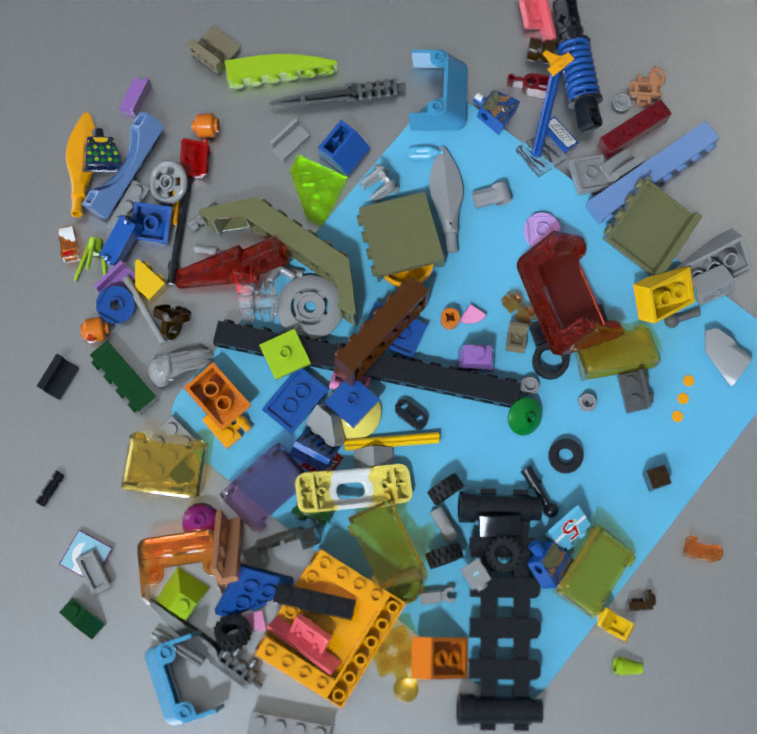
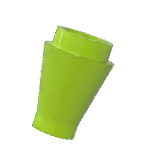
[612,656,644,676]

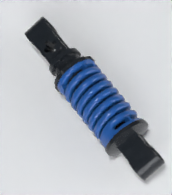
[552,0,603,134]

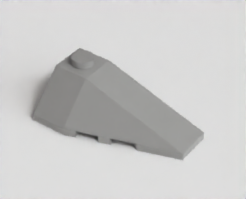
[674,228,752,277]

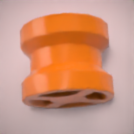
[440,308,460,330]

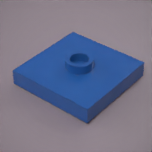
[324,381,380,429]

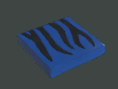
[293,426,342,465]

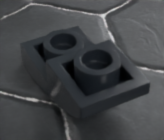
[478,514,521,537]

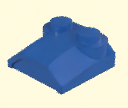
[133,202,173,244]

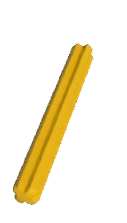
[344,432,440,451]

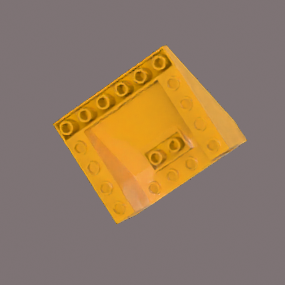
[255,547,407,709]

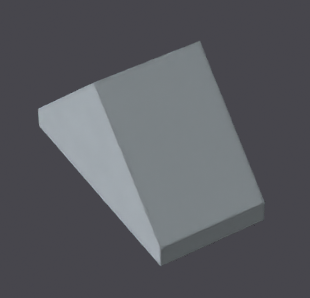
[354,446,394,469]

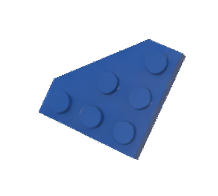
[214,563,294,617]

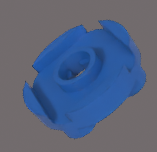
[96,286,135,324]

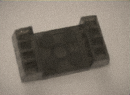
[242,526,321,566]

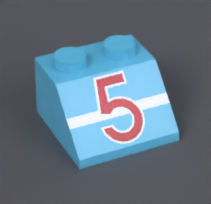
[544,505,591,552]

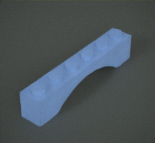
[81,112,164,219]

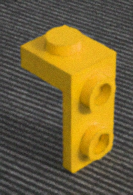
[597,607,636,643]

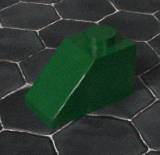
[59,597,106,640]

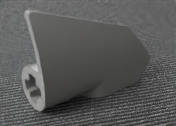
[705,328,753,386]

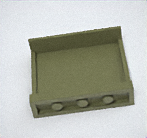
[602,175,703,276]
[356,192,445,283]

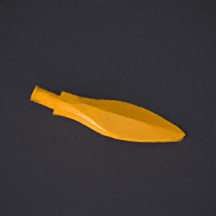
[66,112,95,217]

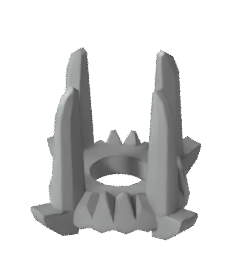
[360,164,399,202]

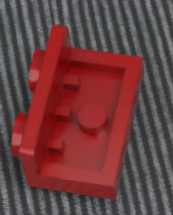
[180,138,210,179]

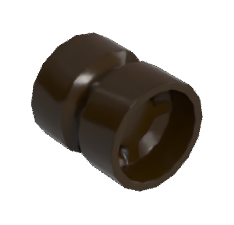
[526,37,556,64]

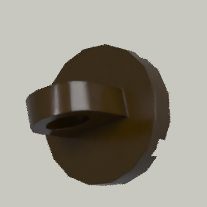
[153,304,191,340]

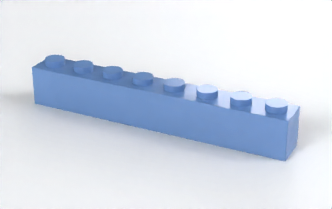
[585,121,719,224]

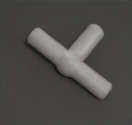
[267,252,296,284]

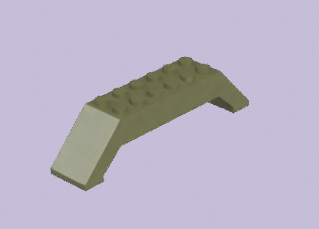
[199,197,359,327]

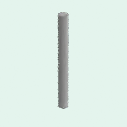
[122,276,167,344]

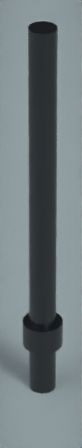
[167,177,193,285]

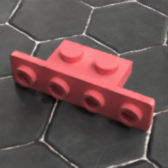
[519,0,556,42]
[267,614,341,675]

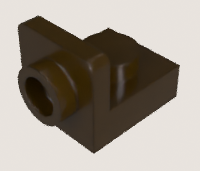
[626,589,656,612]

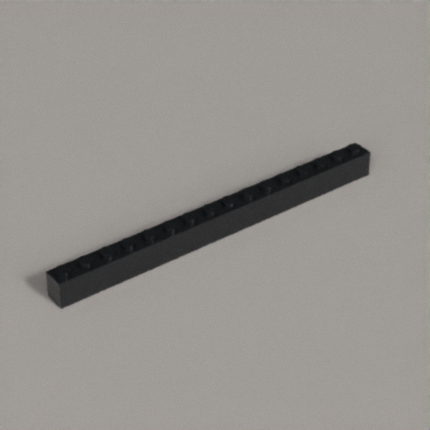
[213,319,521,408]

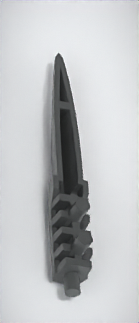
[269,79,406,106]
[144,595,263,691]

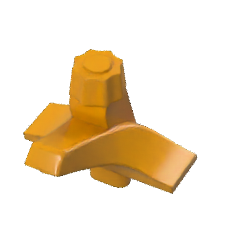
[542,50,574,76]

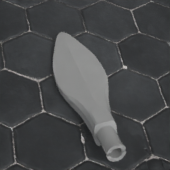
[429,146,463,253]

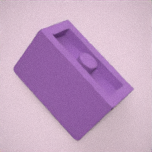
[119,77,152,118]
[94,260,135,304]

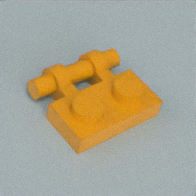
[202,415,252,450]

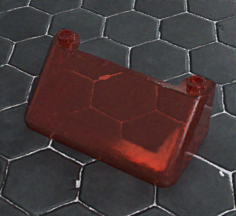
[517,230,625,356]

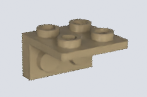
[187,26,240,74]

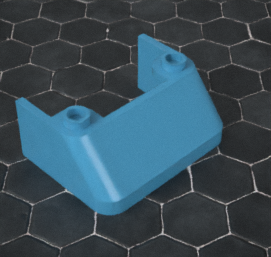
[408,50,468,130]
[145,630,225,725]

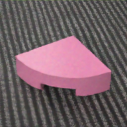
[460,304,486,324]
[243,611,266,631]

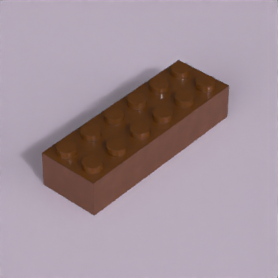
[334,276,429,386]

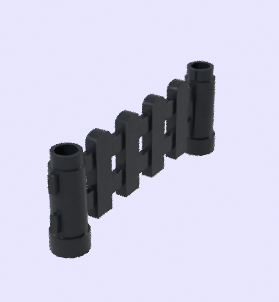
[456,488,544,731]

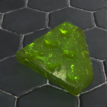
[290,155,348,226]

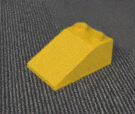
[633,266,695,324]

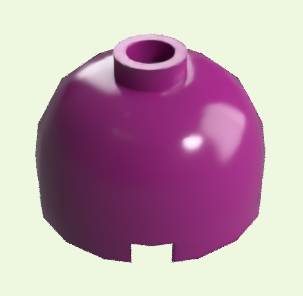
[182,503,217,542]

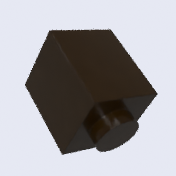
[642,465,672,492]

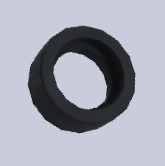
[532,341,570,380]

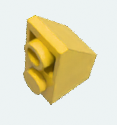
[135,259,167,304]

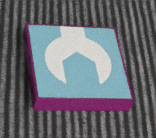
[59,530,114,578]

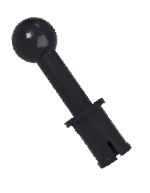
[520,465,559,518]

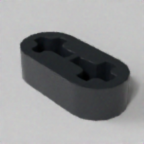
[395,400,428,430]

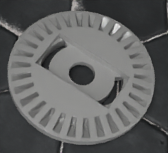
[277,275,341,340]

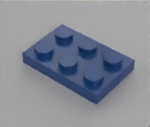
[367,301,428,360]
[262,368,329,434]

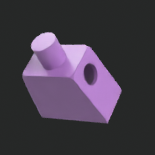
[458,345,494,371]

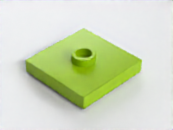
[259,329,311,380]

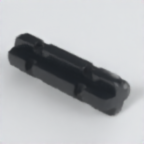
[35,470,64,507]

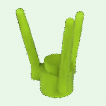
[74,237,107,281]

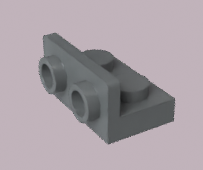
[617,369,654,414]

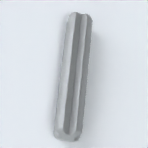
[151,628,205,666]

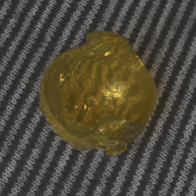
[389,569,425,604]

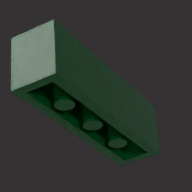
[90,340,159,415]

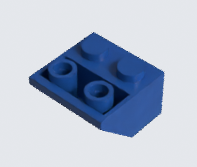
[318,120,371,177]

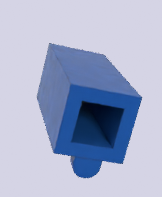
[99,215,144,266]

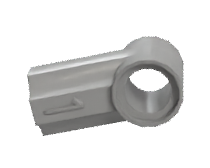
[472,182,512,209]

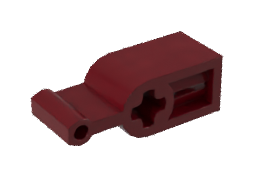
[506,73,550,98]

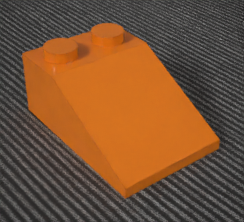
[183,362,252,431]
[411,637,468,679]

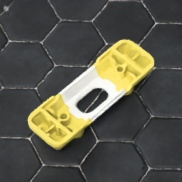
[295,464,412,513]

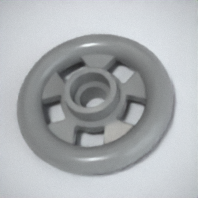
[149,160,188,205]

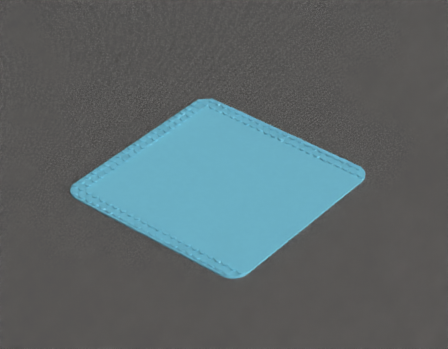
[171,98,757,699]

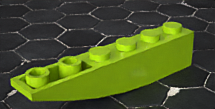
[225,54,338,89]

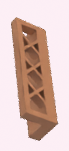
[211,509,243,585]

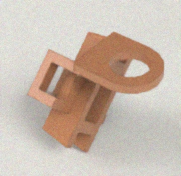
[629,66,666,107]

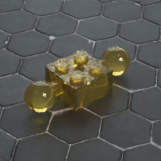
[373,625,419,703]

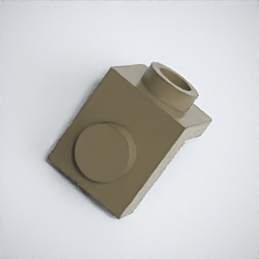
[505,321,529,354]

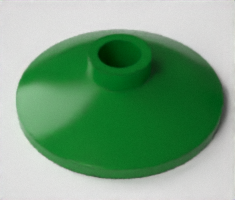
[508,397,542,436]

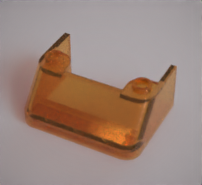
[137,529,225,605]

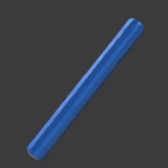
[531,71,561,158]

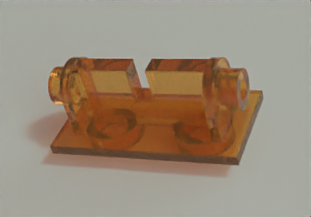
[501,291,538,327]

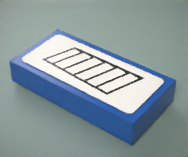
[547,116,579,153]

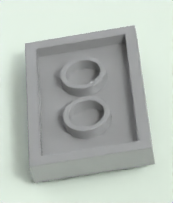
[132,416,200,485]

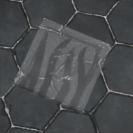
[515,134,567,178]

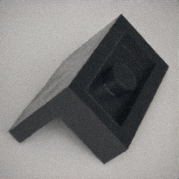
[37,353,79,400]

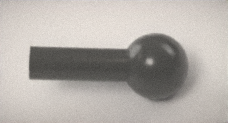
[664,309,701,328]

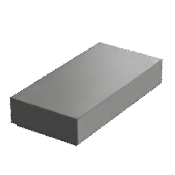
[75,550,111,595]

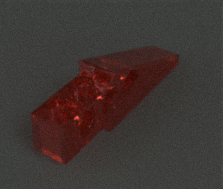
[174,236,288,289]

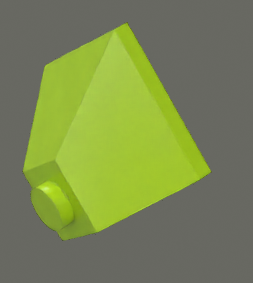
[156,567,210,621]

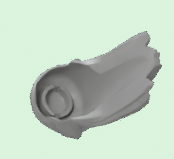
[148,343,214,387]

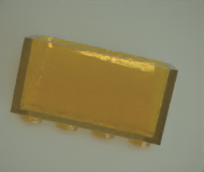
[573,325,662,381]

